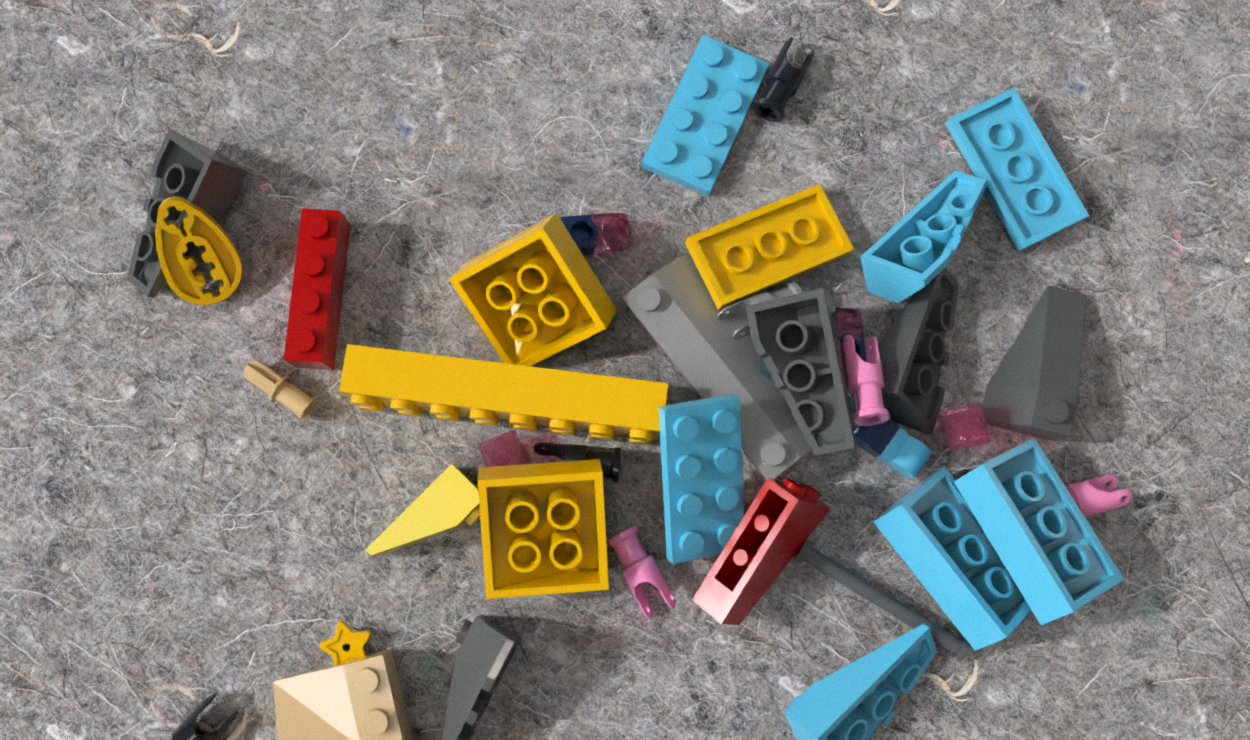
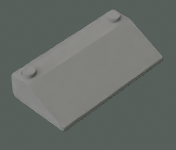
[621,251,854,484]

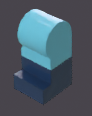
[855,420,932,479]

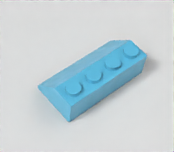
[954,438,1124,625]
[873,466,1031,651]

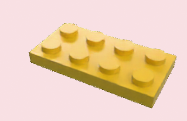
[684,184,854,310]

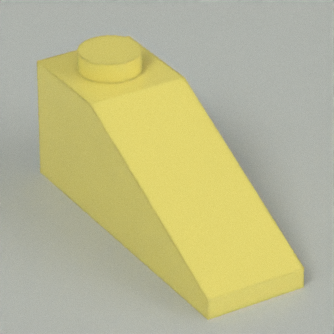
[366,464,480,556]

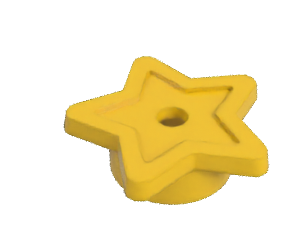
[319,620,371,665]

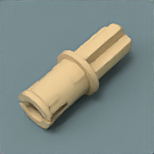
[243,359,317,420]

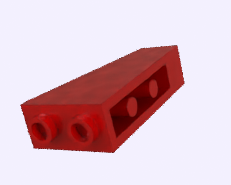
[692,477,830,625]

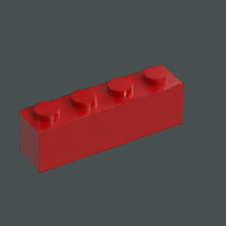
[283,208,351,370]

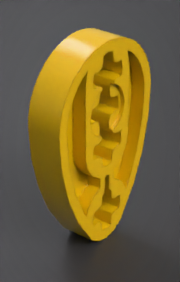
[155,196,242,305]

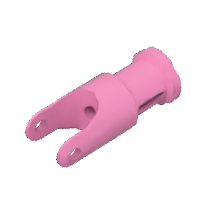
[842,334,890,426]
[1066,475,1132,518]
[606,525,676,619]

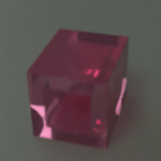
[938,403,991,454]

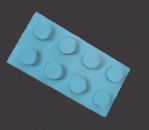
[642,34,770,197]
[945,87,1090,253]
[658,394,744,564]

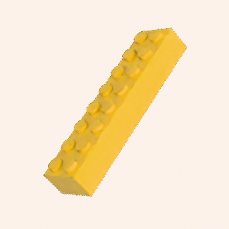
[339,344,668,446]

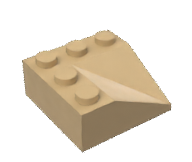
[273,649,413,740]

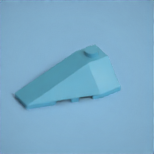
[860,171,987,304]
[784,624,937,740]

